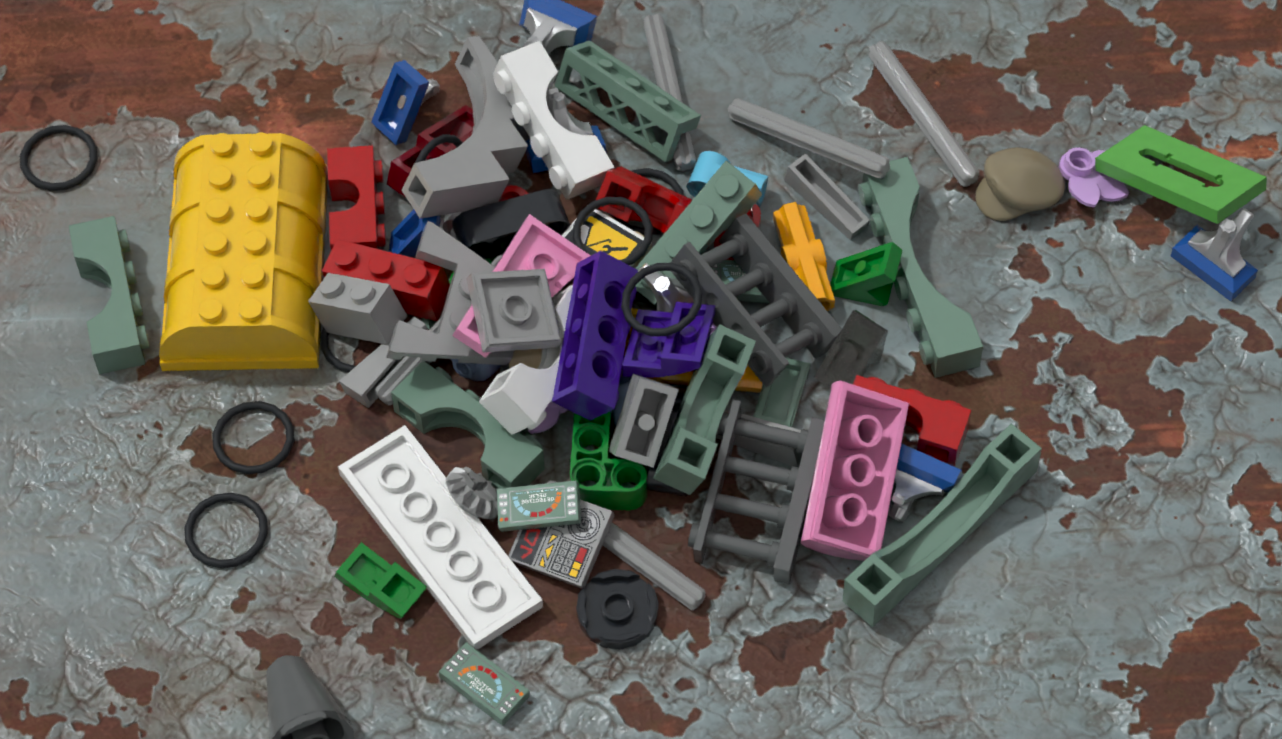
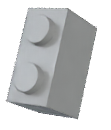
[308,273,407,345]
[608,374,678,468]

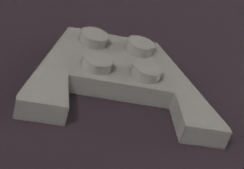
[386,221,514,365]

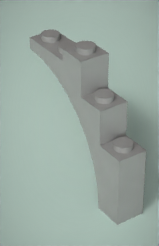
[402,36,530,219]

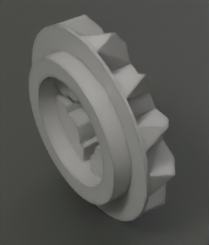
[446,467,498,519]

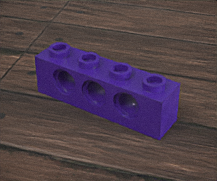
[552,250,638,420]

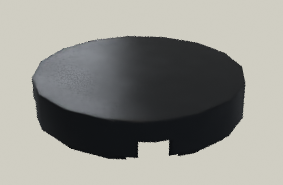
[576,569,659,650]

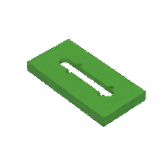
[1095,125,1267,224]

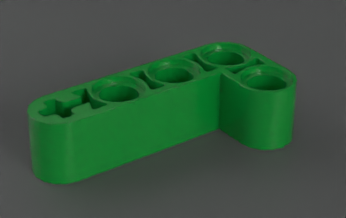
[570,411,647,511]

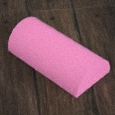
[801,381,909,561]

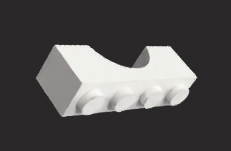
[493,41,614,200]
[479,285,573,435]

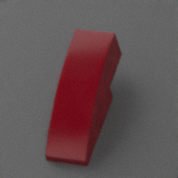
[386,105,474,198]

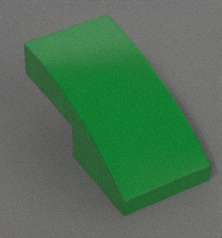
[334,542,427,619]

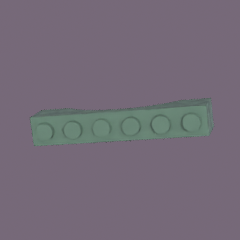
[858,157,983,378]
[842,424,1042,627]

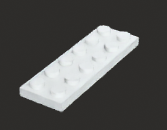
[338,425,543,650]

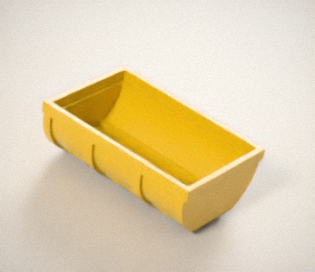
[159,132,328,371]

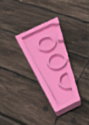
[452,214,591,358]

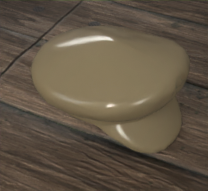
[975,147,1065,221]

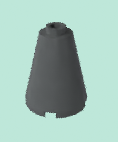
[266,655,354,739]

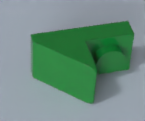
[830,242,903,306]

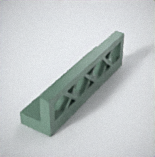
[555,40,701,162]

